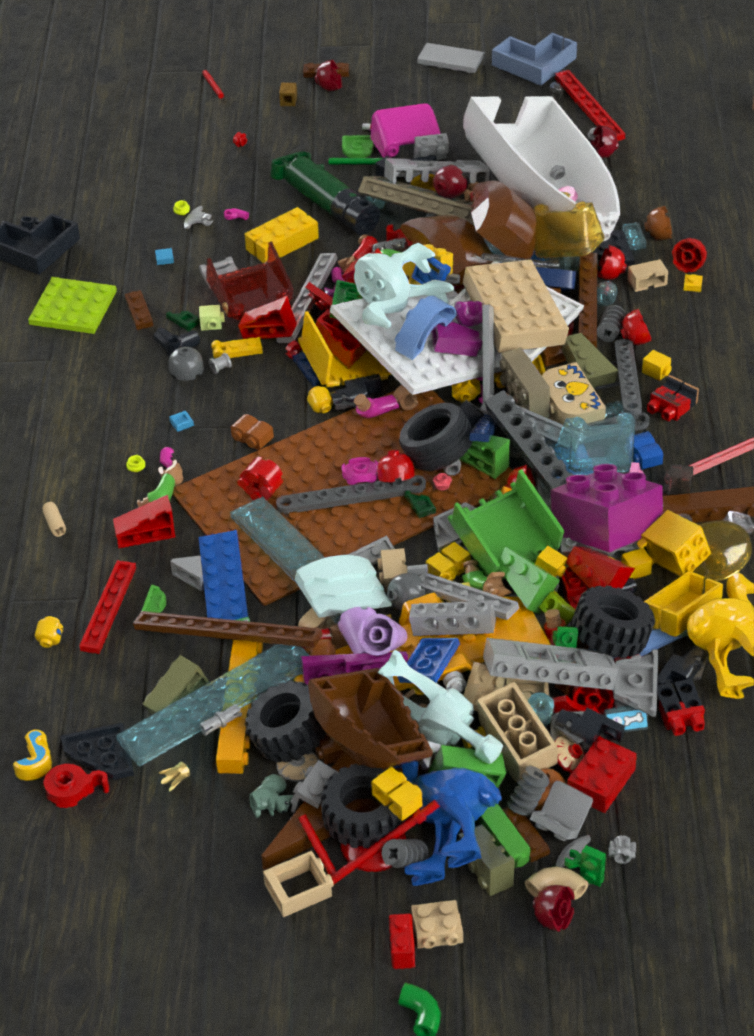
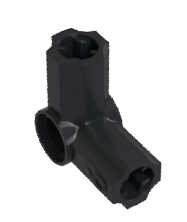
[154,327,200,357]

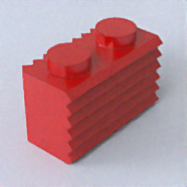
[389,914,415,969]

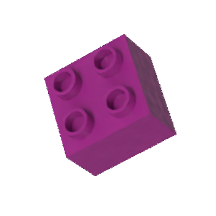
[550,464,663,553]

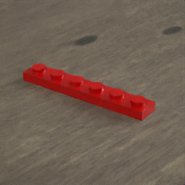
[79,560,136,654]

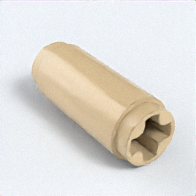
[42,502,66,537]

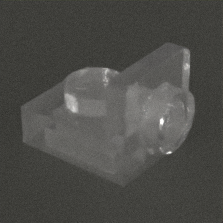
[721,511,754,537]

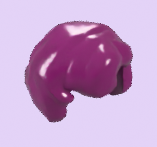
[454,301,482,327]

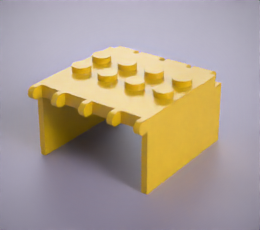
[298,311,392,387]

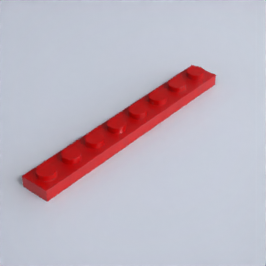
[555,70,626,141]

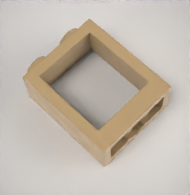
[263,851,334,917]

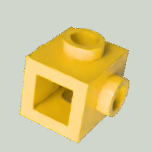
[452,378,481,402]

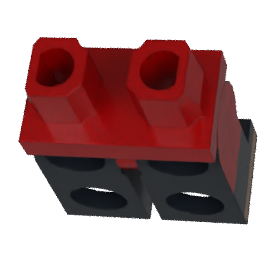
[647,375,700,422]
[657,679,705,736]

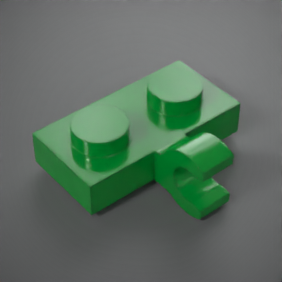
[564,845,606,887]

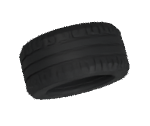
[399,403,473,471]

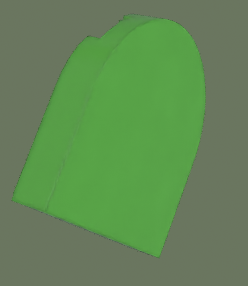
[342,135,374,158]

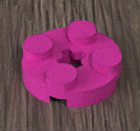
[342,457,378,485]

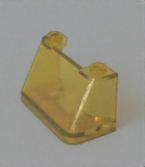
[533,201,605,258]

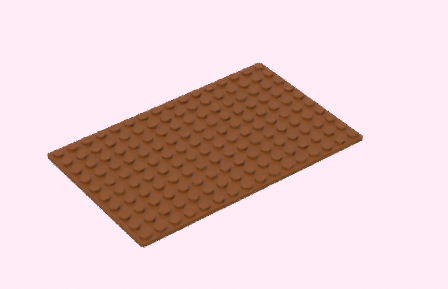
[172,390,513,606]

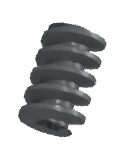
[597,305,626,342]
[507,765,549,816]
[382,839,429,868]

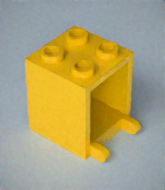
[637,510,711,577]

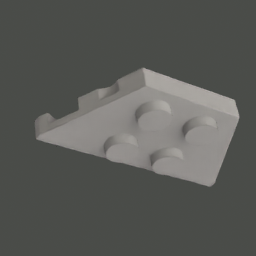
[433,503,476,553]
[614,650,658,717]

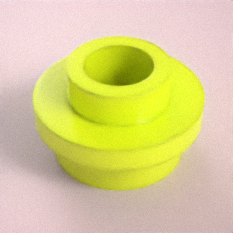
[173,201,190,215]
[127,455,145,472]

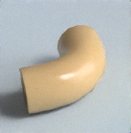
[525,867,588,899]

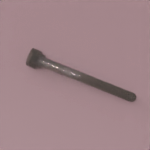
[481,253,559,269]

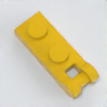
[211,337,263,359]

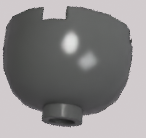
[168,347,204,381]
[387,572,425,611]

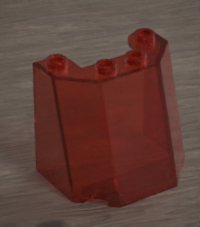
[206,241,294,321]

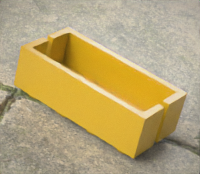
[245,207,319,265]
[644,571,723,637]

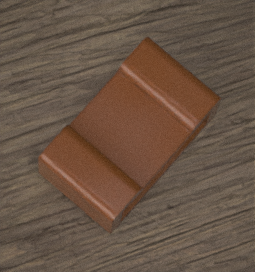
[539,345,566,366]

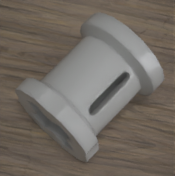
[208,353,232,374]

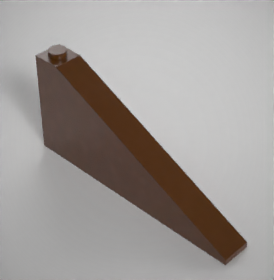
[261,752,422,870]

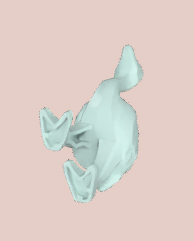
[354,243,454,329]
[378,650,503,764]

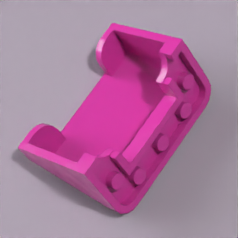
[370,103,441,158]

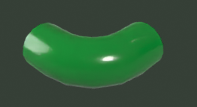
[399,982,441,1036]

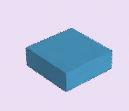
[155,248,174,265]
[169,410,194,432]

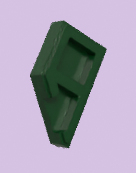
[166,311,200,331]
[405,491,436,518]

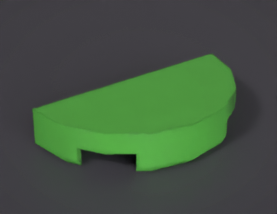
[141,585,166,613]

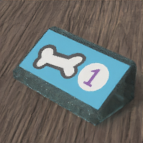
[604,706,648,732]

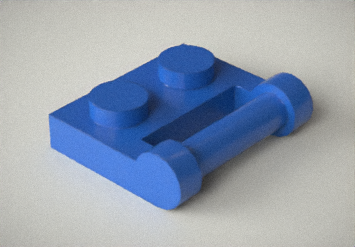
[412,257,451,284]

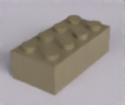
[499,348,550,418]

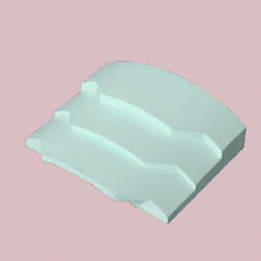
[295,555,392,618]

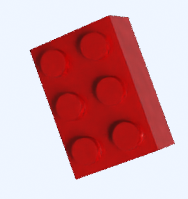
[567,736,637,813]

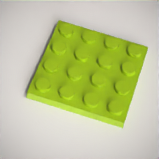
[28,277,117,334]

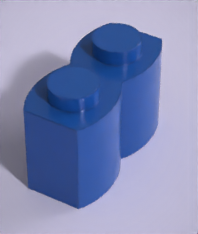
[625,431,663,469]

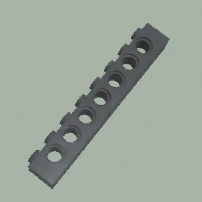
[485,390,573,494]

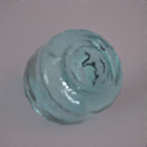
[597,281,618,306]

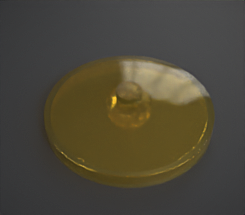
[693,521,752,584]

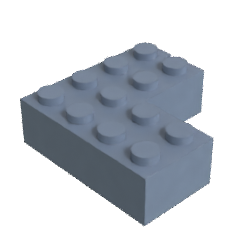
[492,33,577,85]

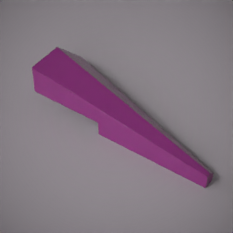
[301,651,408,685]

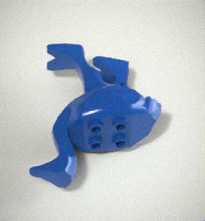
[392,761,501,886]

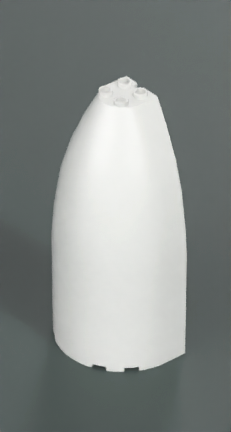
[463,97,620,242]

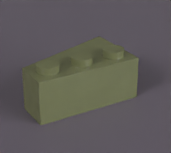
[561,333,618,388]
[143,655,210,724]
[458,825,514,896]

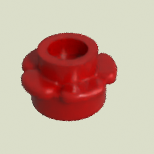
[233,132,247,147]

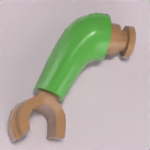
[137,459,184,507]
[462,560,512,596]

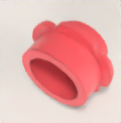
[433,473,452,490]

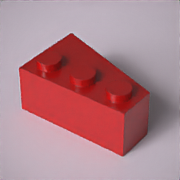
[238,296,297,339]
[113,495,175,548]

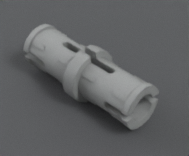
[199,704,242,736]

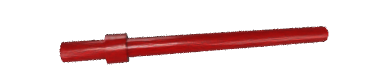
[331,800,440,884]

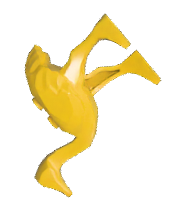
[687,573,754,699]

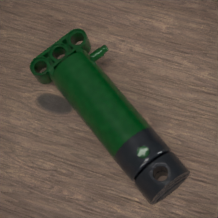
[270,151,380,235]

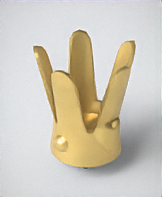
[158,762,190,791]

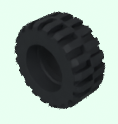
[572,586,655,658]
[245,681,327,763]
[321,763,405,849]

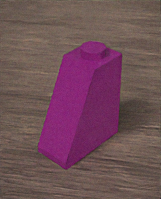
[431,321,483,357]

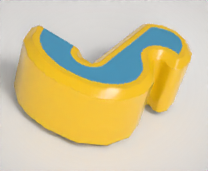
[13,730,52,781]

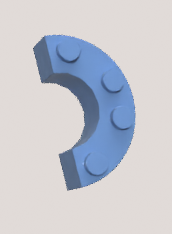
[395,296,456,360]

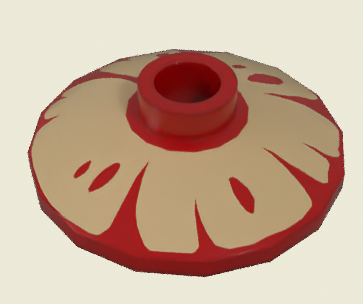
[554,735,586,774]

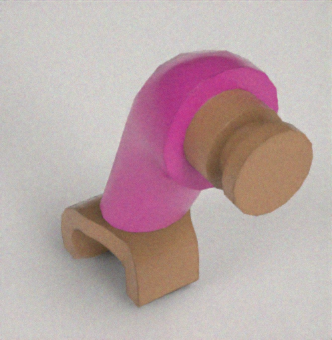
[354,385,418,418]

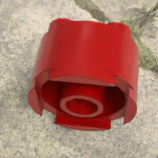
[238,457,283,502]

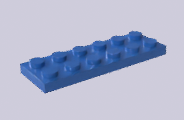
[199,530,248,620]

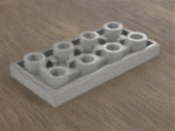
[417,43,484,73]

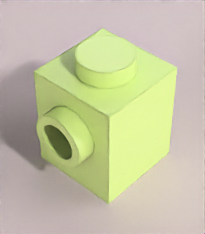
[199,305,225,331]

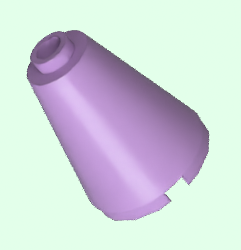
[338,607,377,654]
[358,614,407,656]

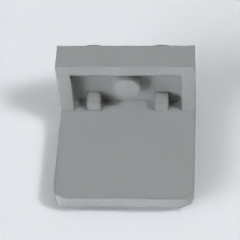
[290,760,339,814]
[530,781,593,841]

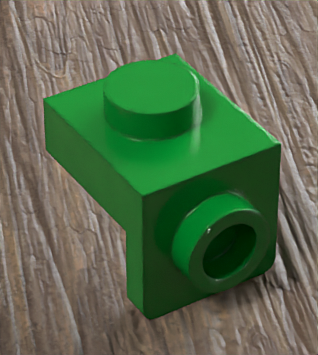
[552,626,578,648]

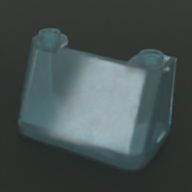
[554,413,635,476]

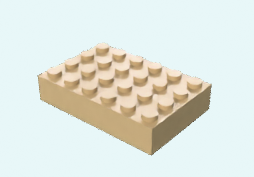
[463,260,569,353]

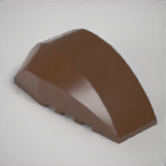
[471,181,536,262]
[400,215,496,286]
[308,668,433,768]

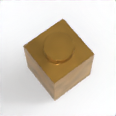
[279,83,297,106]

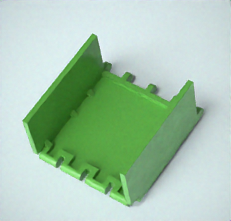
[447,469,564,580]

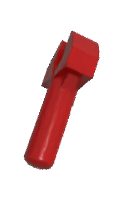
[285,340,302,359]

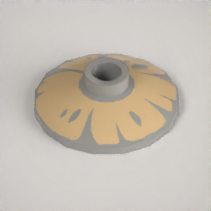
[277,752,318,782]

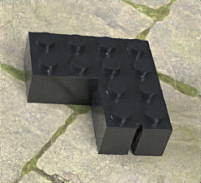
[0,213,80,275]

